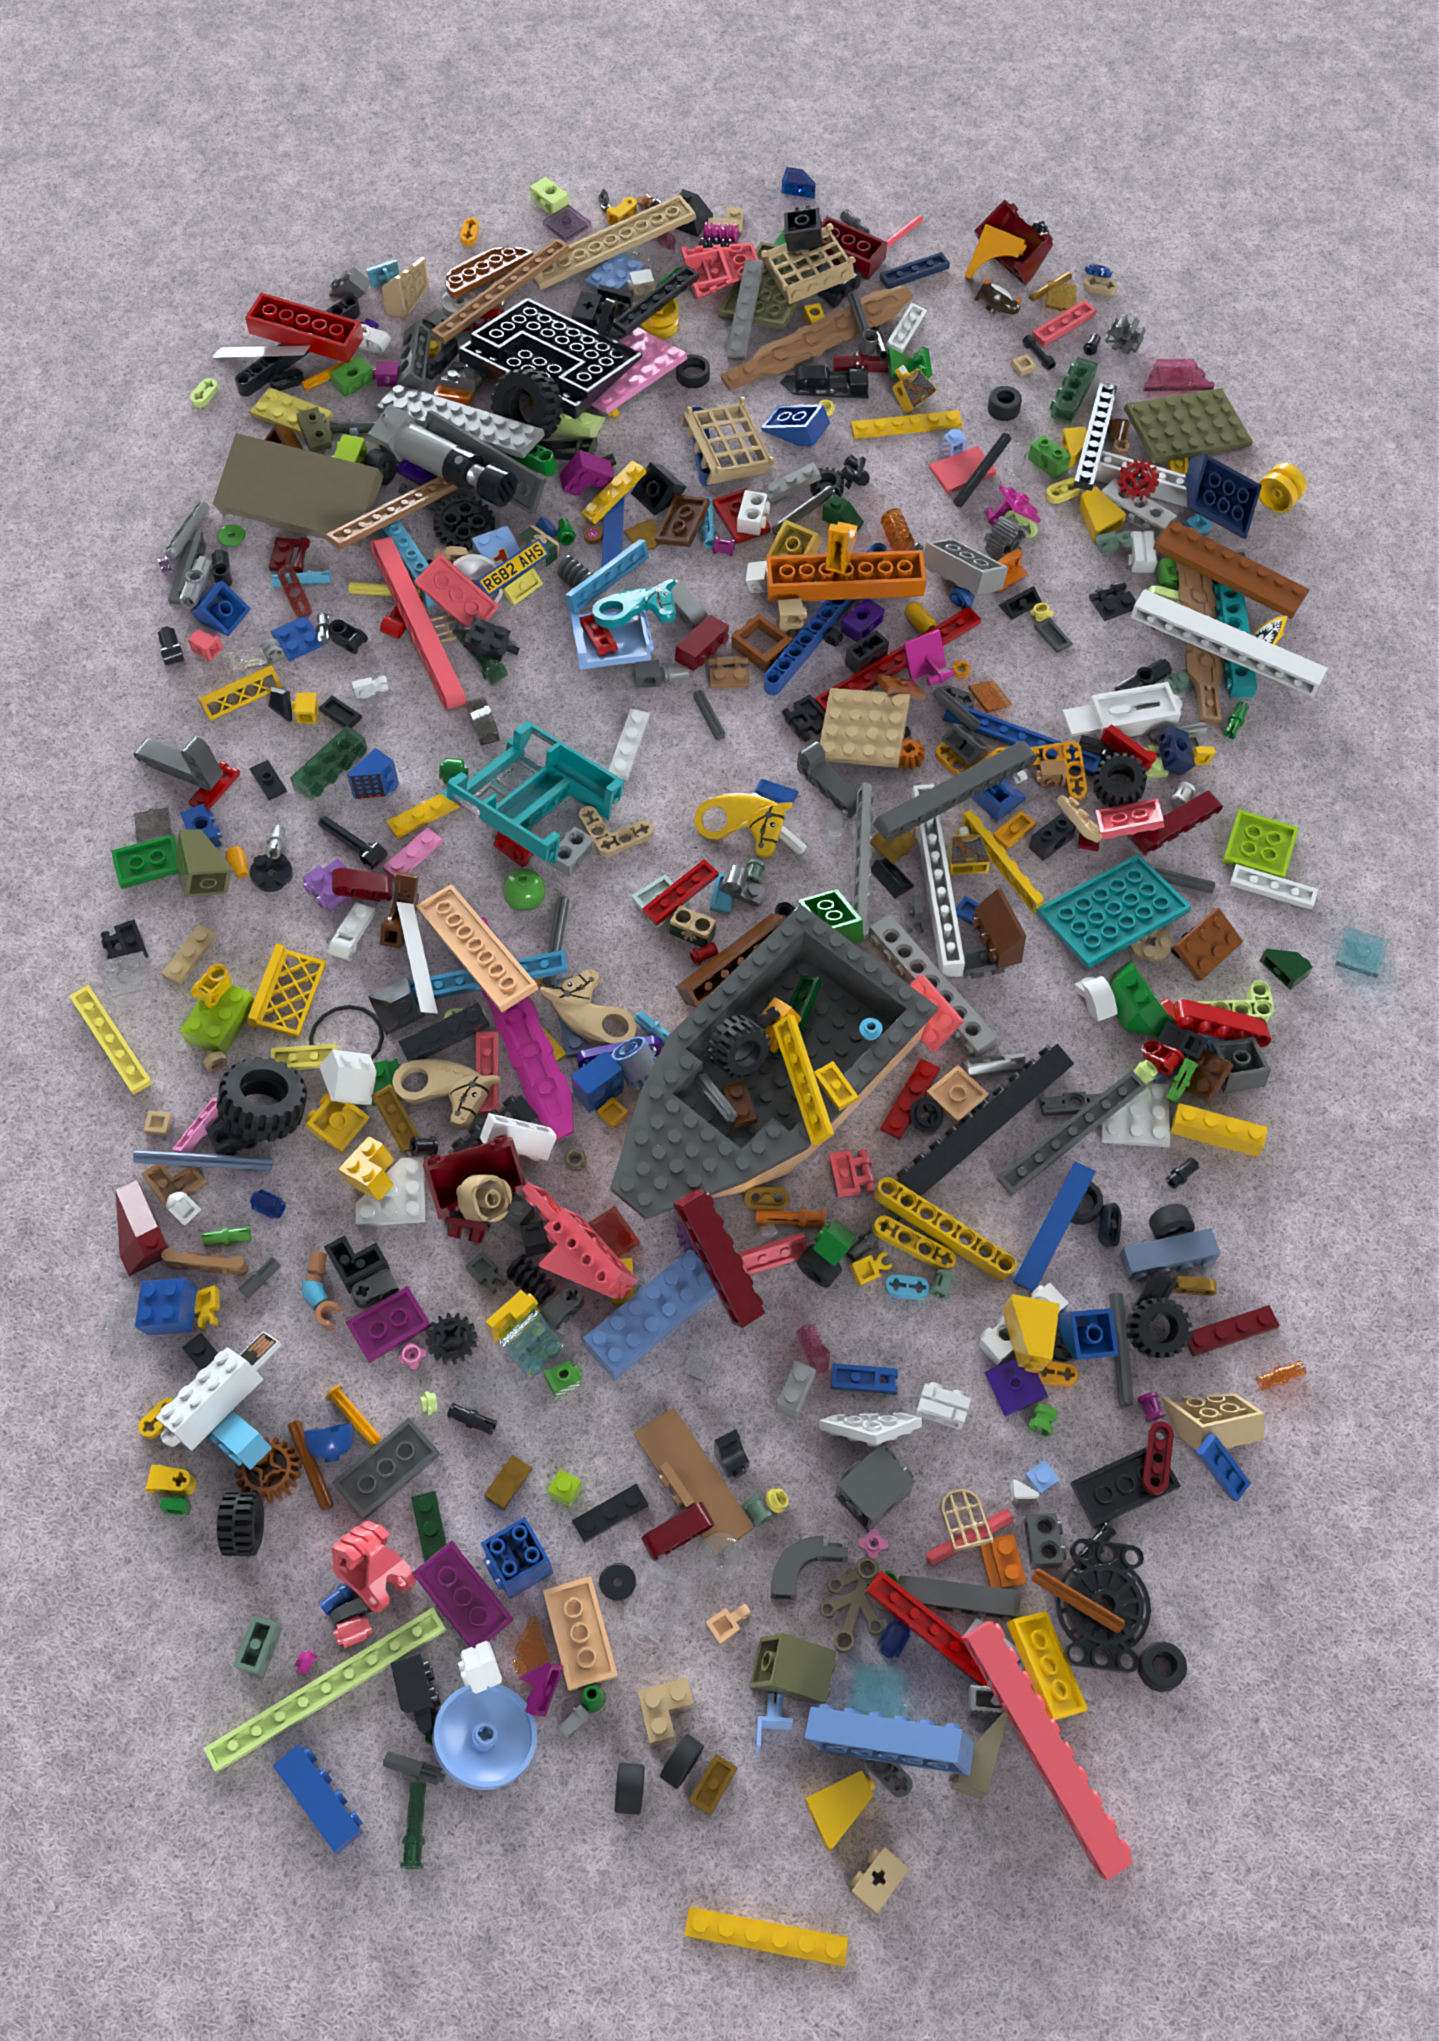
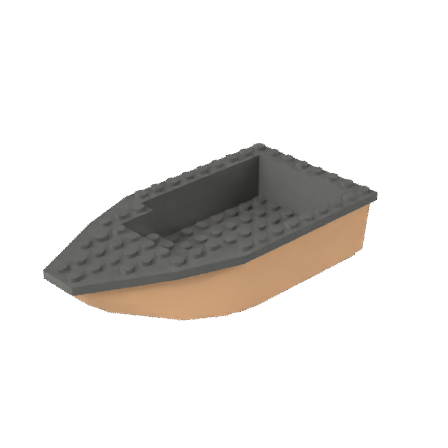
[610,904,939,1220]

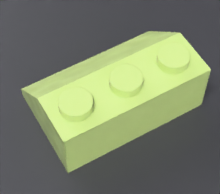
[555,411,606,438]

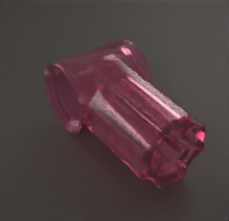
[796,1324,831,1374]

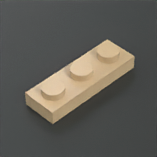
[1056,795,1103,843]
[161,924,217,985]

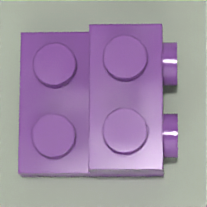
[303,858,351,912]

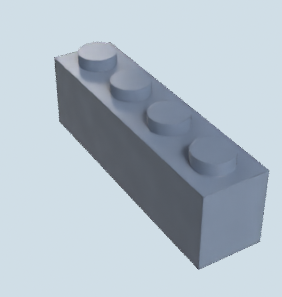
[1120,1228,1221,1281]

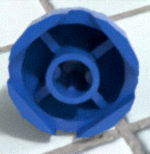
[304,1423,354,1463]

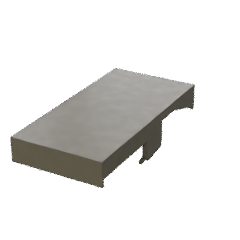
[213,433,383,547]

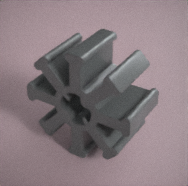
[1105,315,1146,355]

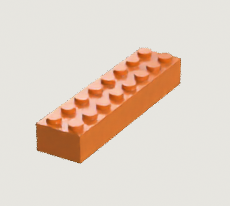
[766,550,926,602]

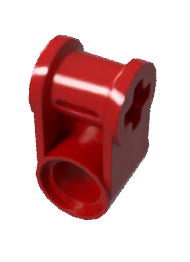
[1141,1041,1185,1077]

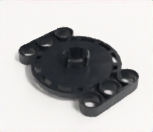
[1055,1538,1151,1674]

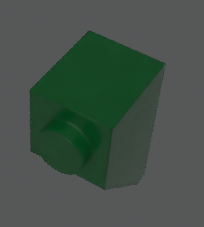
[822,493,864,532]
[1259,949,1313,990]

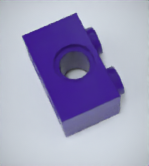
[841,598,885,642]

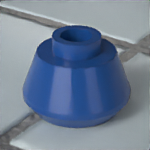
[950,586,975,609]

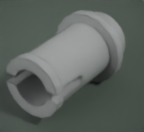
[663,666,688,682]
[557,1705,590,1739]

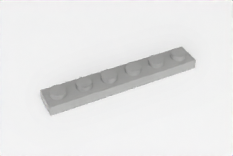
[726,260,764,360]

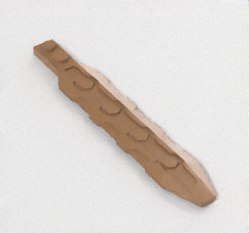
[721,286,914,391]
[1175,527,1224,725]

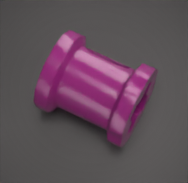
[713,536,736,557]
[1137,1392,1166,1422]

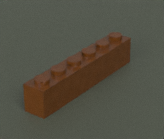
[675,914,786,1007]

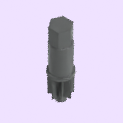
[383,1751,445,1785]

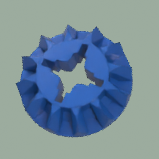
[1085,264,1113,278]

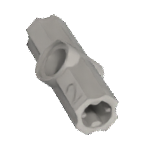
[179,556,213,609]

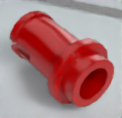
[690,942,719,964]

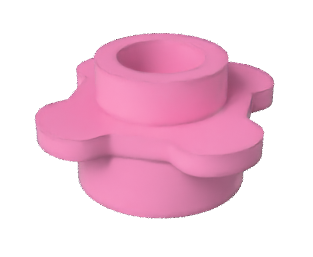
[398,1342,427,1370]
[858,1529,888,1559]

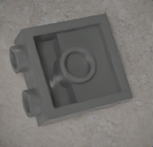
[441,361,489,393]

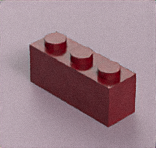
[674,615,729,672]

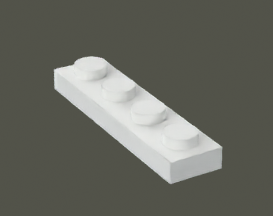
[886,302,927,353]
[608,709,650,780]
[1229,864,1318,910]

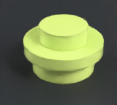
[419,1391,437,1416]

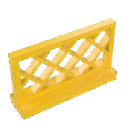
[248,943,326,1037]

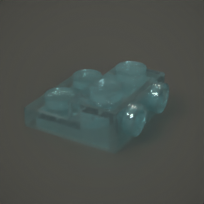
[499,1309,564,1378]
[847,1660,910,1719]

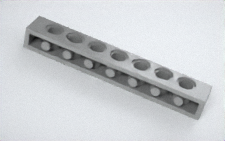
[868,914,998,1058]

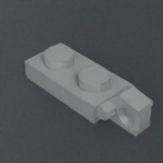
[962,1053,1025,1076]

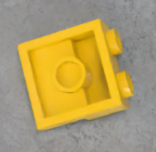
[304,1093,370,1153]
[485,1290,540,1342]

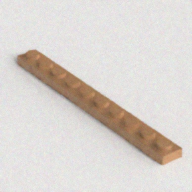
[431,238,570,343]
[326,477,459,550]

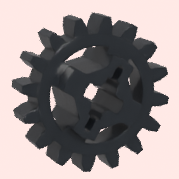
[425,1313,478,1365]

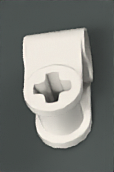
[359,324,391,355]

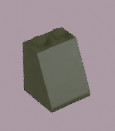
[175,829,232,897]
[750,1633,836,1704]

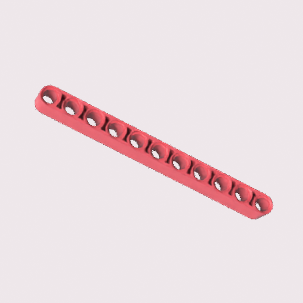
[370,537,466,710]

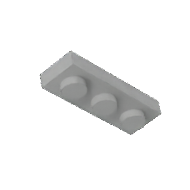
[763,462,822,503]

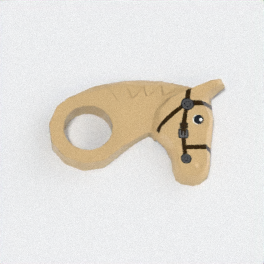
[539,969,637,1046]
[392,1059,501,1130]

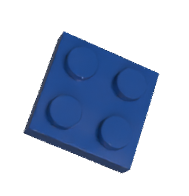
[271,615,324,662]

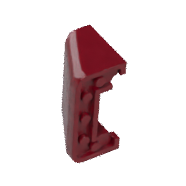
[974,199,1053,286]
[423,1134,526,1219]

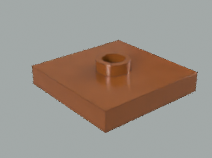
[876,674,926,701]

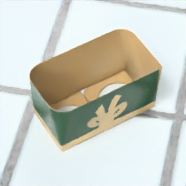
[517,525,560,568]
[668,905,716,947]

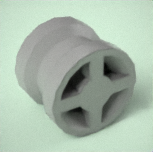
[260,638,284,663]

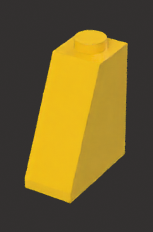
[1079,486,1126,543]
[805,1770,875,1852]

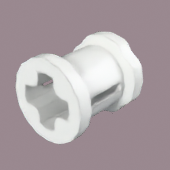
[1170,782,1196,807]

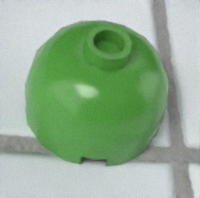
[503,869,546,911]

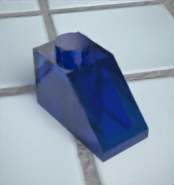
[781,167,816,199]

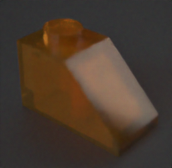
[512,1615,551,1675]

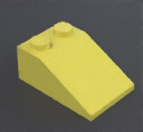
[764,519,823,561]

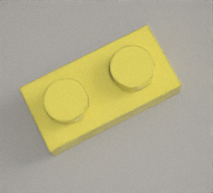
[502,567,543,605]

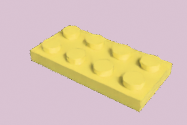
[250,387,333,436]

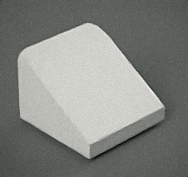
[1010,1479,1039,1504]

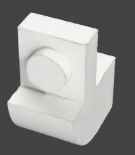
[1074,976,1118,1021]

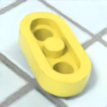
[1046,478,1081,504]

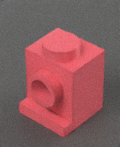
[188,629,223,661]

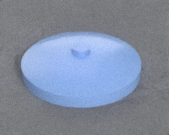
[432,1684,537,1790]

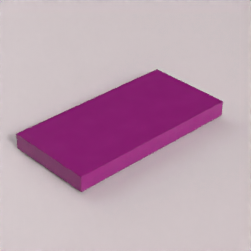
[412,1540,514,1648]

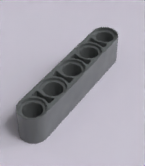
[898,1575,1021,1620]

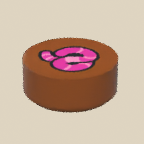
[583,526,603,544]

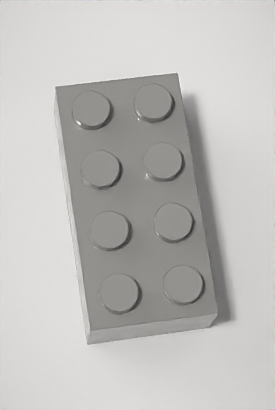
[923,538,1008,595]

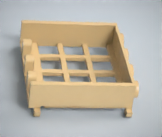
[761,223,856,304]
[679,397,775,485]

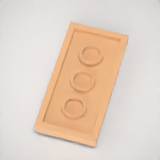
[543,1576,618,1692]

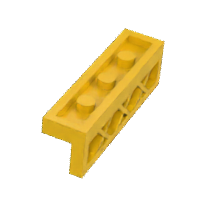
[197,665,283,721]

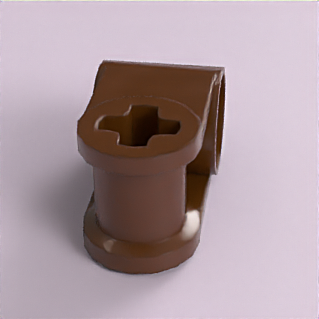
[1108,417,1129,440]

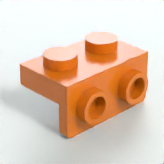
[996,548,1027,593]

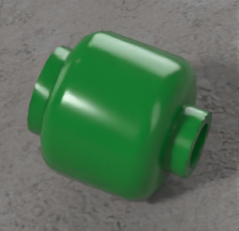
[439,758,469,784]

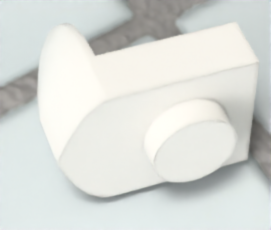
[166,1192,202,1226]

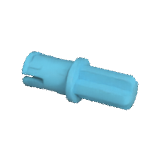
[634,1011,670,1046]

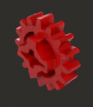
[1117,459,1159,501]

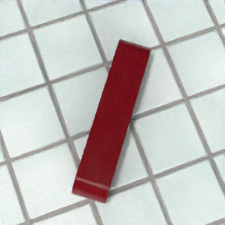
[1131,791,1223,856]

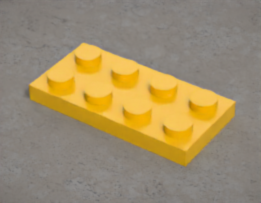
[1007,1611,1088,1721]

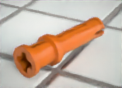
[756,1208,825,1229]

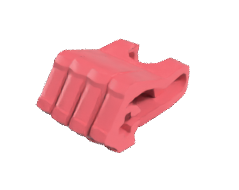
[331,1521,416,1613]

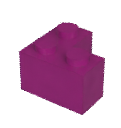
[559,450,614,496]

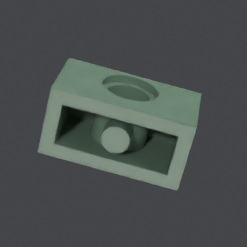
[234,1615,283,1679]

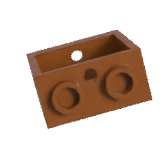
[731,613,793,673]

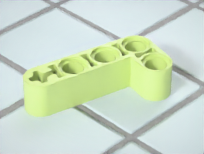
[1197,980,1274,1023]

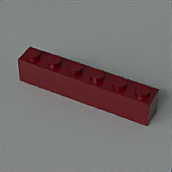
[673,1189,765,1328]

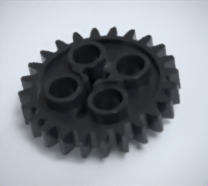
[433,494,495,552]

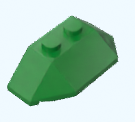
[1109,959,1176,1037]

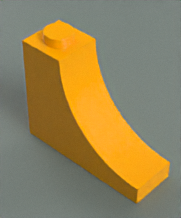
[964,224,1027,280]
[825,522,857,574]

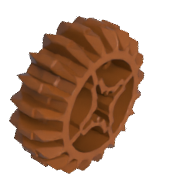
[234,1437,302,1504]

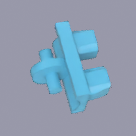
[366,260,400,288]

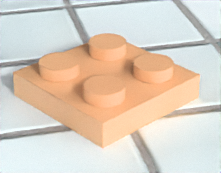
[926,1065,989,1125]

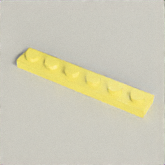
[69,985,153,1095]

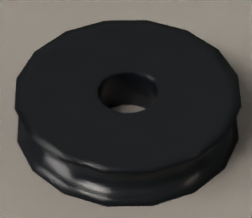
[599,1563,636,1601]

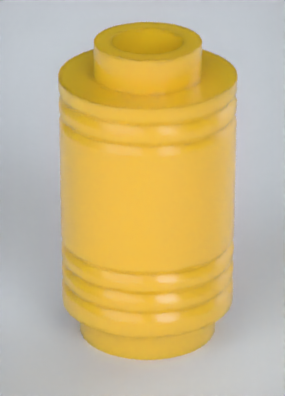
[904,601,936,634]

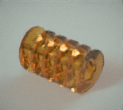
[880,508,915,551]

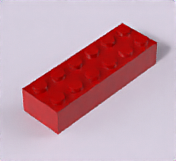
[245,292,363,363]

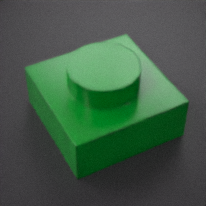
[160,1495,191,1515]

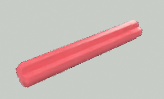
[925,1509,1014,1566]

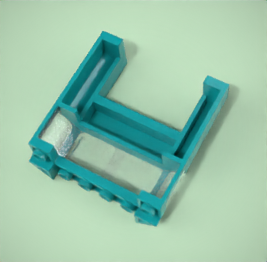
[440,721,625,865]

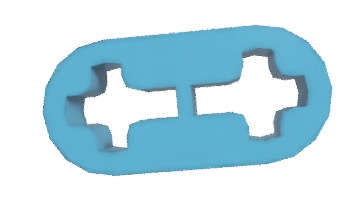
[885,1274,930,1300]

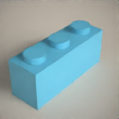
[208,1411,272,1470]

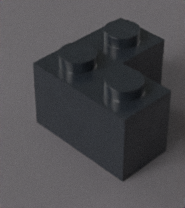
[324,1235,390,1294]

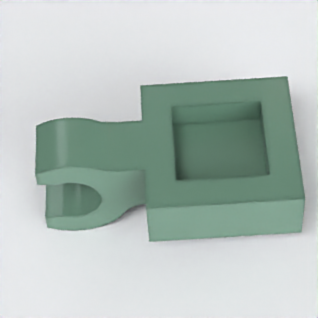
[1096,531,1132,553]
[1162,669,1195,694]

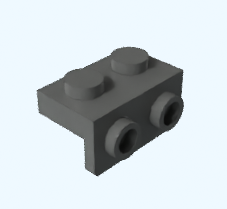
[963,946,1009,979]

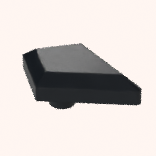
[268,687,293,722]

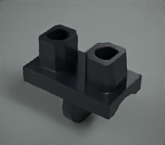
[840,454,870,489]

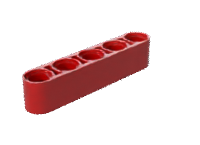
[1173,999,1271,1048]

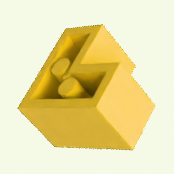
[338,1136,394,1202]

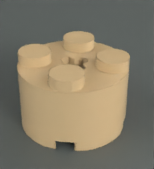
[456,1175,512,1222]

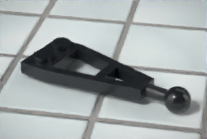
[537,437,598,460]

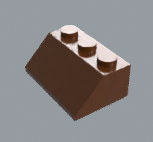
[972,888,1026,969]

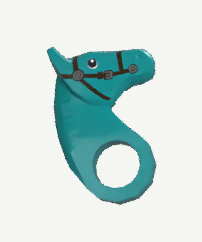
[592,579,677,628]

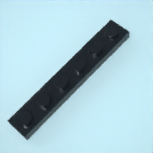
[613,265,699,336]

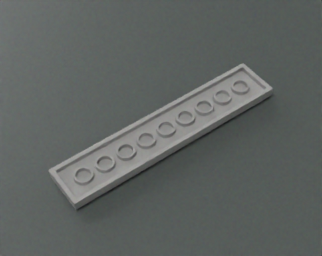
[376,385,545,458]

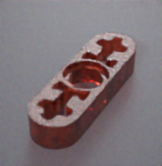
[278,566,312,618]

